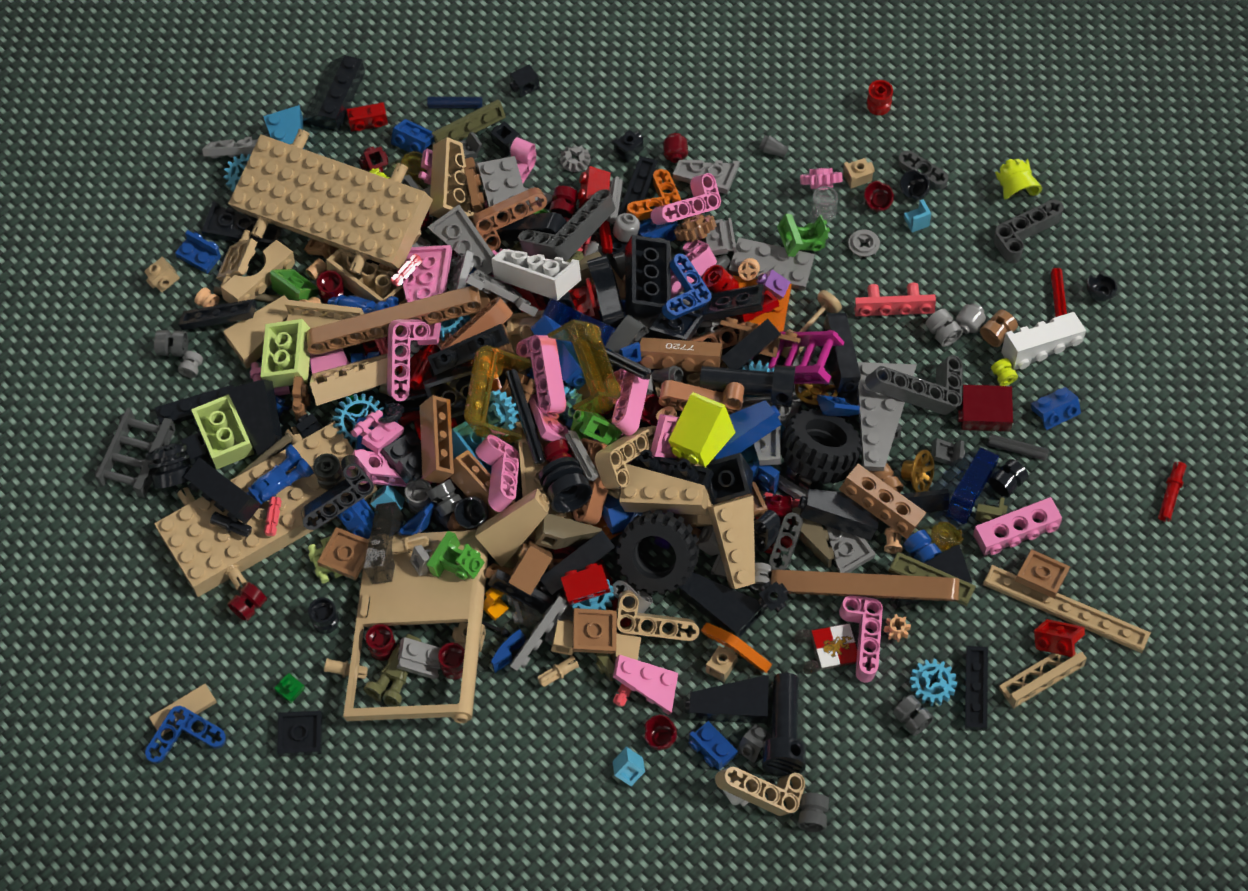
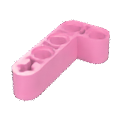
[485,137,536,208]
[651,173,721,225]
[670,240,717,299]
[387,319,431,401]
[516,335,566,414]
[607,369,649,436]
[475,435,519,512]
[839,595,883,683]

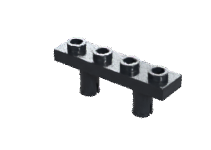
[428,324,510,375]
[631,450,714,490]

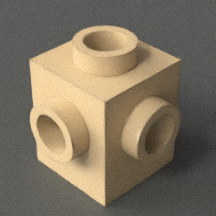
[144,256,180,292]

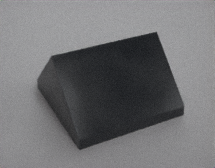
[702,453,753,504]

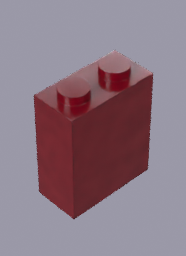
[958,385,1013,432]

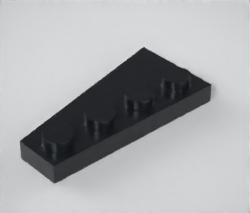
[202,201,283,247]

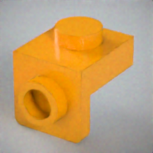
[483,587,509,620]

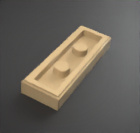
[149,684,217,736]

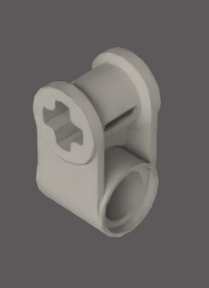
[613,580,653,613]

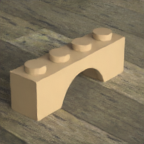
[221,240,295,303]
[551,620,641,664]

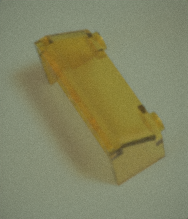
[547,319,621,414]
[464,345,532,444]

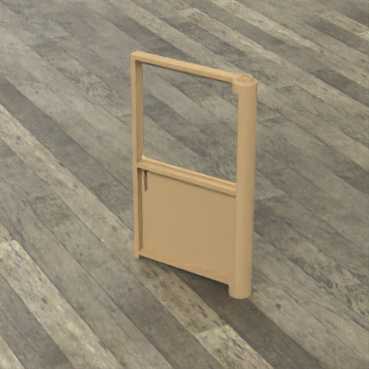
[343,530,489,724]

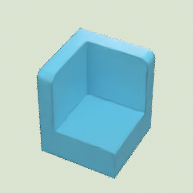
[904,199,931,232]
[370,485,405,520]
[613,747,645,786]

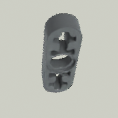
[898,151,948,190]
[769,513,803,570]

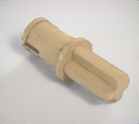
[387,535,430,556]
[537,656,579,687]
[324,658,368,679]

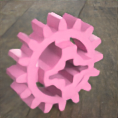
[800,168,843,189]

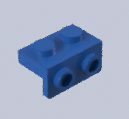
[1030,387,1081,430]

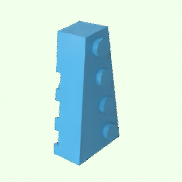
[263,105,305,150]

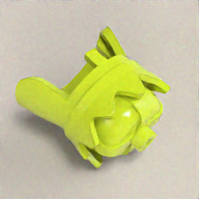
[995,159,1042,200]

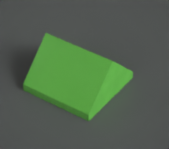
[270,269,319,301]

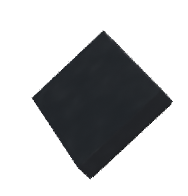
[703,284,765,322]

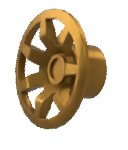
[795,374,839,408]
[901,450,934,492]

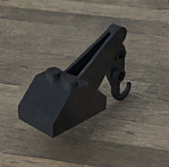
[378,365,490,423]

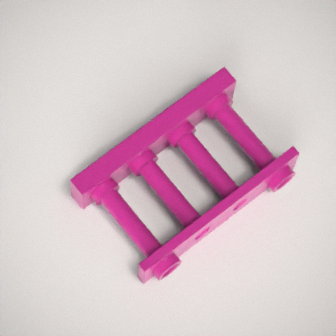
[768,330,845,384]

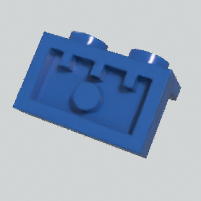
[391,119,435,158]
[637,218,678,242]
[175,230,221,274]
[749,460,780,495]
[337,498,383,539]
[689,721,738,771]

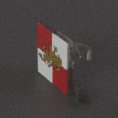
[795,623,858,674]

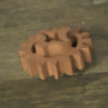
[674,214,717,242]

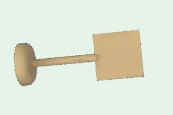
[781,290,842,358]

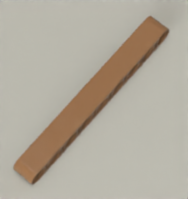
[306,286,482,355]
[771,570,960,601]

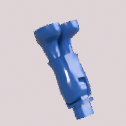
[327,295,399,315]
[247,444,314,505]

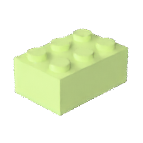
[260,319,311,388]
[191,394,254,470]

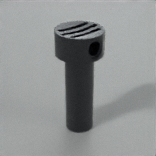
[700,364,796,407]
[762,673,806,776]

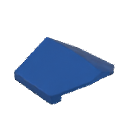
[816,395,860,416]
[602,494,634,535]
[397,501,436,536]

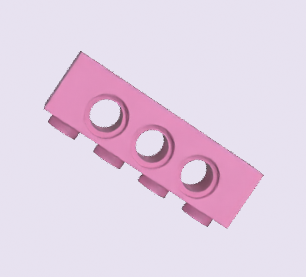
[348,449,432,487]
[973,497,1062,556]

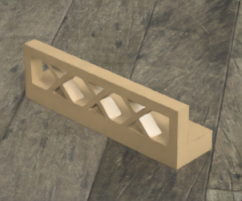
[285,300,364,328]
[999,651,1087,709]

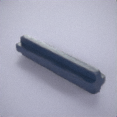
[427,96,483,108]

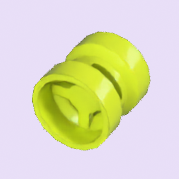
[991,358,1018,386]

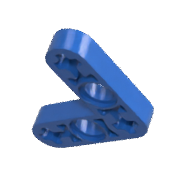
[662,254,712,320]
[145,706,226,764]

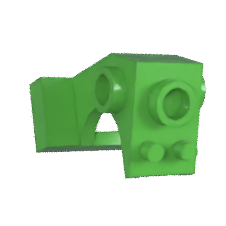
[777,214,830,257]
[570,407,622,445]
[426,531,485,580]

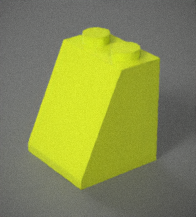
[668,392,736,467]

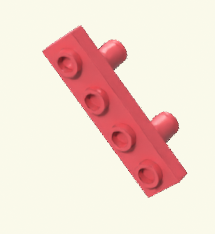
[854,282,936,317]

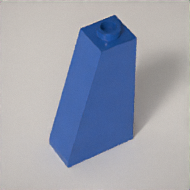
[531,314,592,390]
[714,400,782,460]

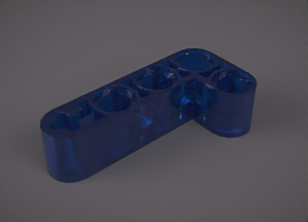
[541,298,615,347]
[946,447,1000,525]

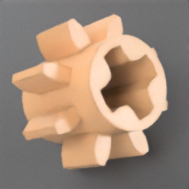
[884,614,911,642]

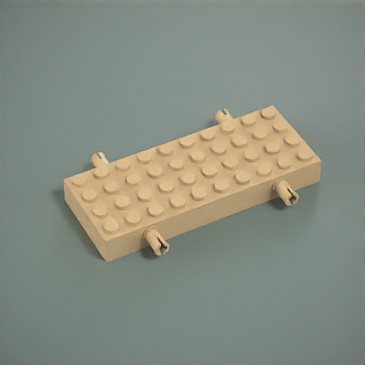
[228,129,433,275]
[154,421,377,597]

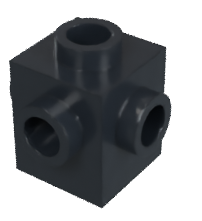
[758,581,789,612]

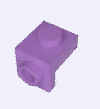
[757,269,790,300]

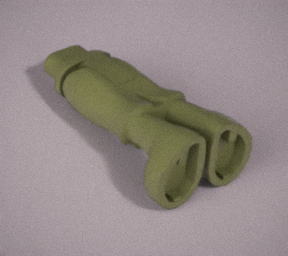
[363,634,421,707]

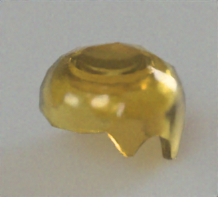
[401,151,427,180]
[931,522,964,551]

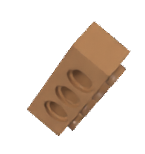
[839,464,926,539]

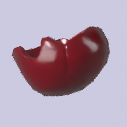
[864,181,894,212]
[640,394,664,426]
[644,714,677,751]

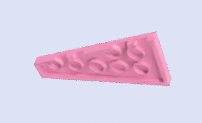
[402,245,452,345]

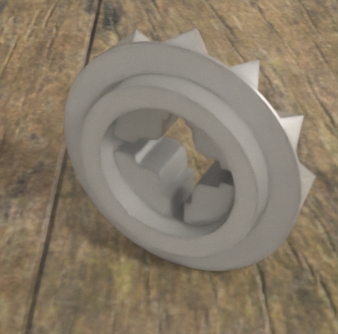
[560,145,591,172]
[849,230,880,258]

